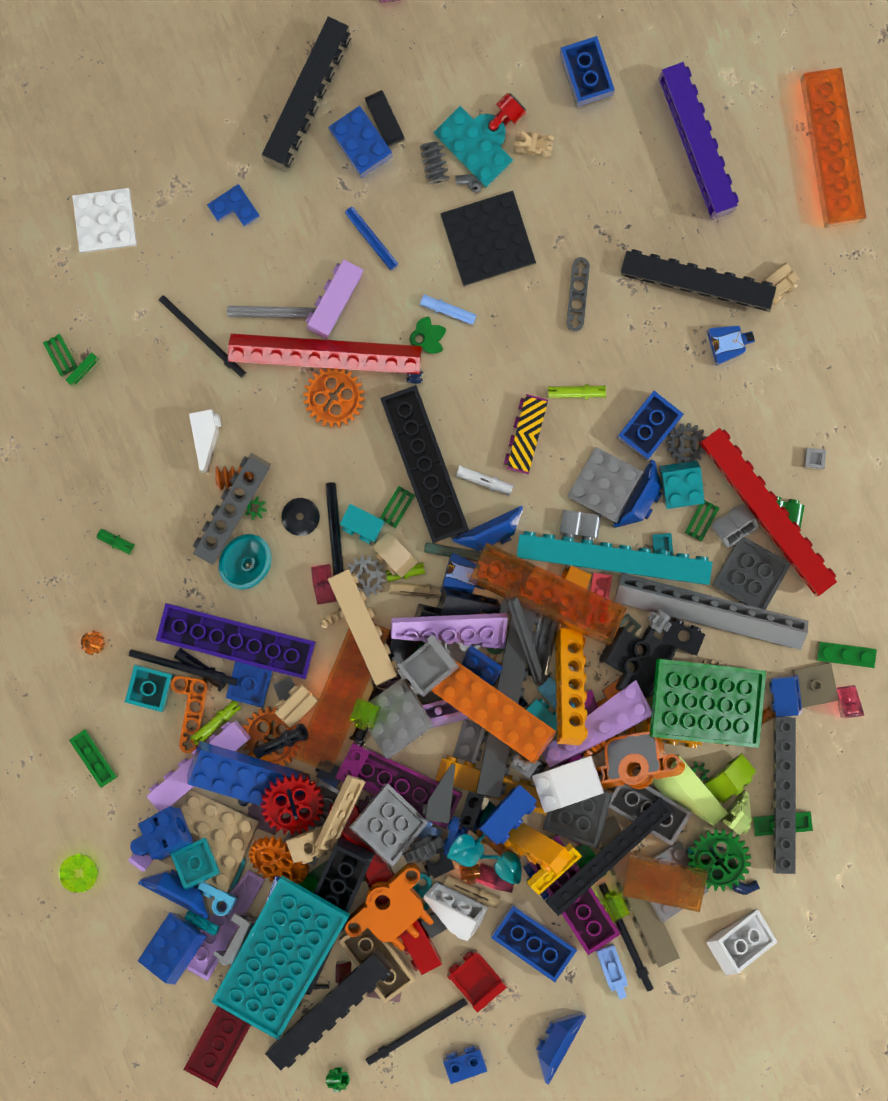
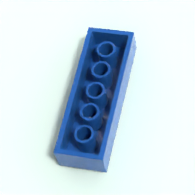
[187,741,311,817]

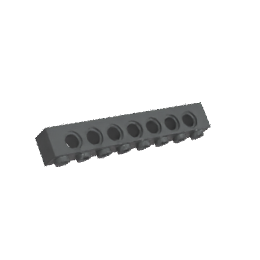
[773,717,796,874]

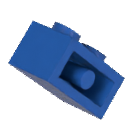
[769,675,803,717]
[443,1045,487,1084]

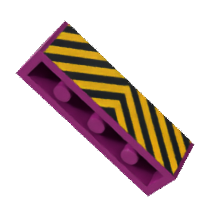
[504,394,548,475]

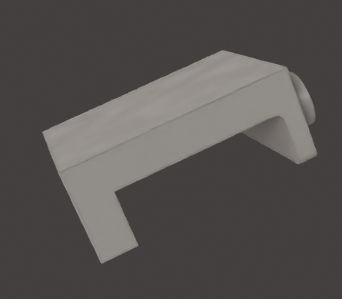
[397,635,459,697]
[213,913,257,966]

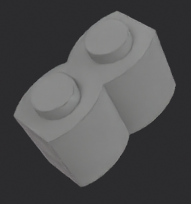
[712,505,758,547]
[560,510,601,541]

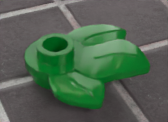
[409,316,446,354]

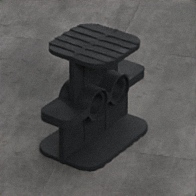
[599,627,677,698]

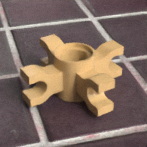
[514,131,554,157]

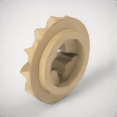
[320,608,344,628]

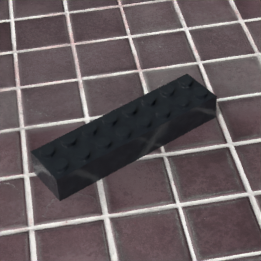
[262,16,352,172]
[380,385,469,544]
[307,837,375,992]

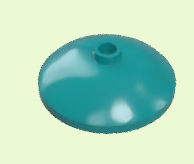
[219,534,272,590]

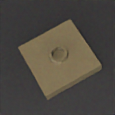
[792,663,839,708]

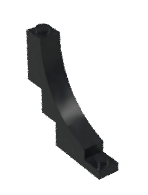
[386,587,501,669]

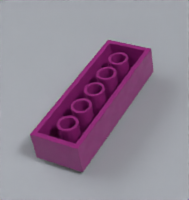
[358,743,463,829]
[525,834,621,955]

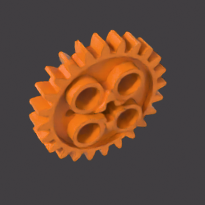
[303,368,365,428]
[243,706,303,766]
[248,836,310,885]

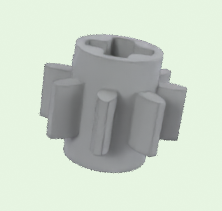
[648,610,672,634]

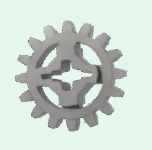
[348,556,386,597]

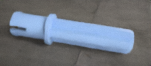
[420,294,476,325]

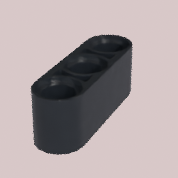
[365,90,405,147]

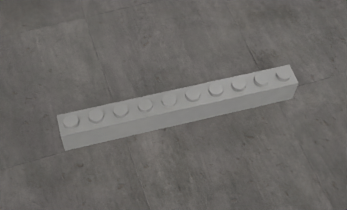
[614,573,808,650]

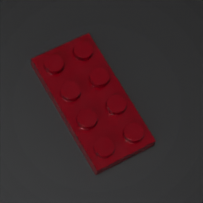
[183,1006,251,1088]

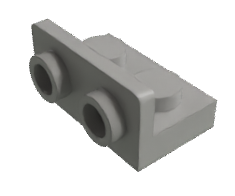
[452,720,488,764]

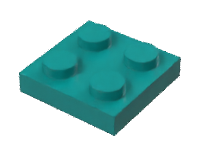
[170,837,221,890]

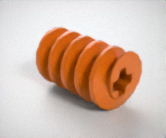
[215,466,254,490]

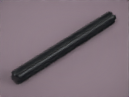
[326,482,344,576]

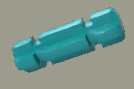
[184,910,220,936]

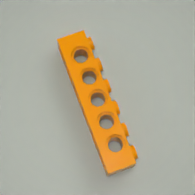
[555,628,588,746]

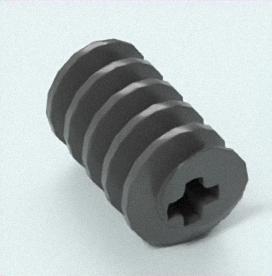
[420,142,450,184]

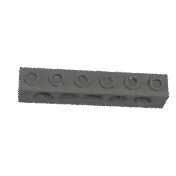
[192,453,271,565]

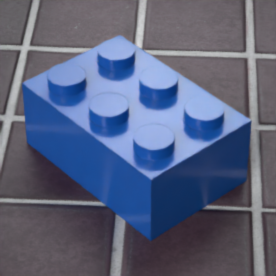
[559,36,615,107]
[328,106,393,179]
[617,391,684,461]
[478,785,537,845]
[138,912,207,985]

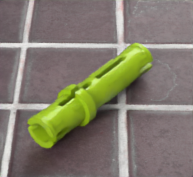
[548,384,606,399]
[190,700,241,746]

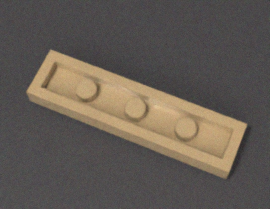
[314,775,366,852]

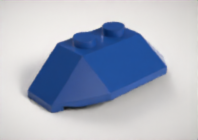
[612,459,662,528]
[452,506,523,553]
[138,869,210,919]
[536,1011,586,1085]

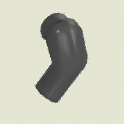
[455,174,482,193]

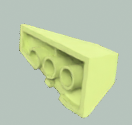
[652,754,729,826]
[721,790,752,835]

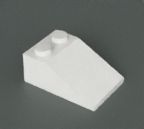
[189,409,222,473]
[532,756,604,813]
[423,881,488,941]
[706,909,777,975]

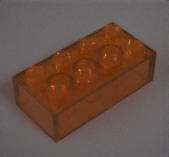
[622,854,708,912]

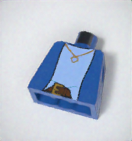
[707,326,755,366]
[440,553,488,593]

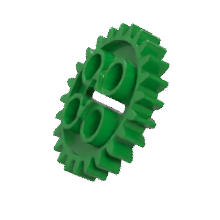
[688,828,751,892]

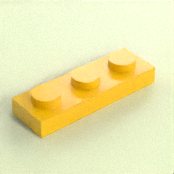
[527,843,582,895]

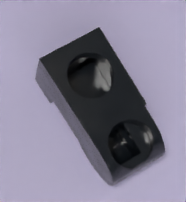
[460,791,489,831]

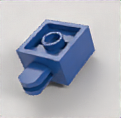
[130,806,194,860]

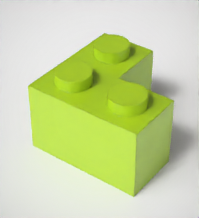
[704,753,756,804]

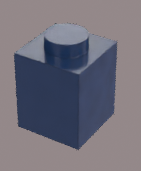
[315,759,340,788]

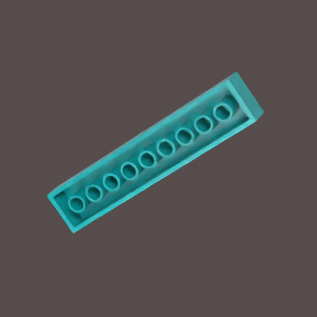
[516,531,713,585]

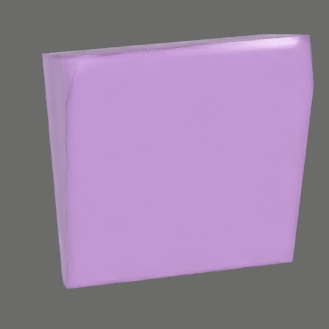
[128,854,154,872]

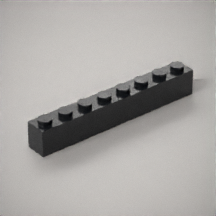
[621,249,776,312]
[265,949,393,1071]

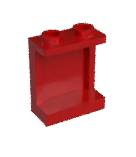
[447,949,507,1013]

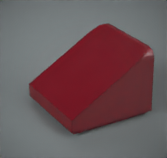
[335,961,352,984]

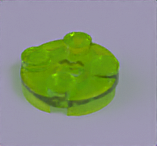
[59,853,99,893]

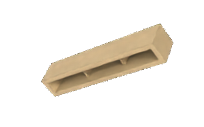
[328,569,399,686]

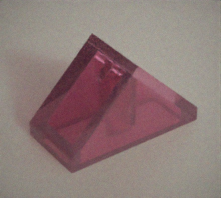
[311,564,336,605]
[836,685,864,718]
[475,862,515,893]

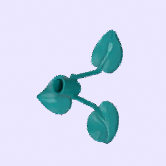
[447,801,522,884]

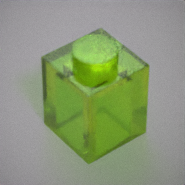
[350,699,382,730]
[602,890,630,922]

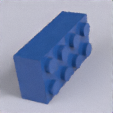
[491,903,577,982]

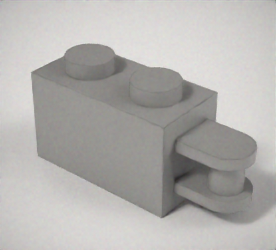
[510,751,547,779]

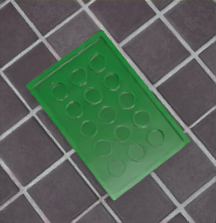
[649,659,766,748]

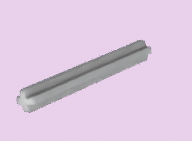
[227,306,316,318]

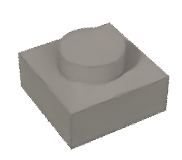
[804,448,826,469]

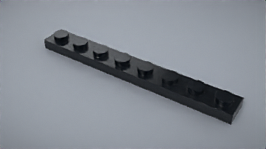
[545,797,674,916]

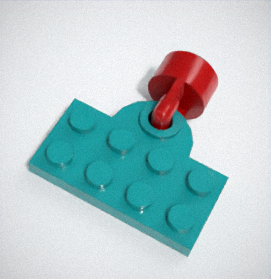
[433,93,527,188]

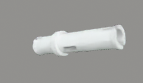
[456,466,514,496]

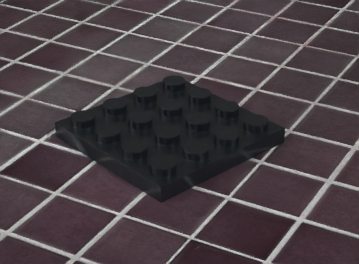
[440,191,536,287]

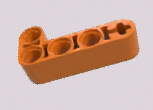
[171,675,209,753]

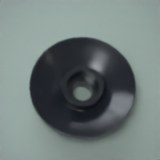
[281,498,320,536]

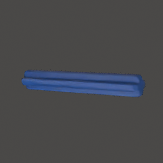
[345,207,398,270]

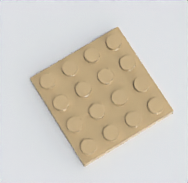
[159,789,260,892]

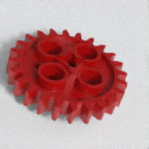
[260,773,324,836]

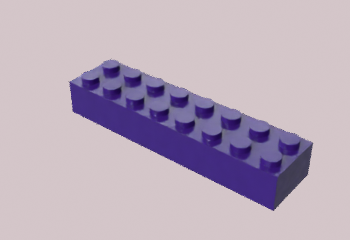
[658,62,739,221]
[156,603,316,679]

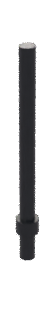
[159,295,247,378]
[129,649,238,686]
[599,883,654,992]
[366,998,468,1065]

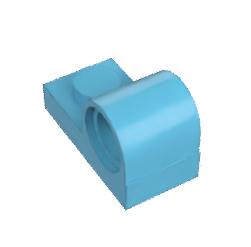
[198,881,239,916]

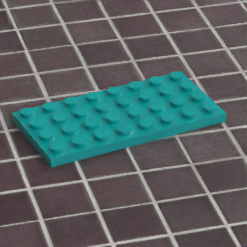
[211,876,350,1040]

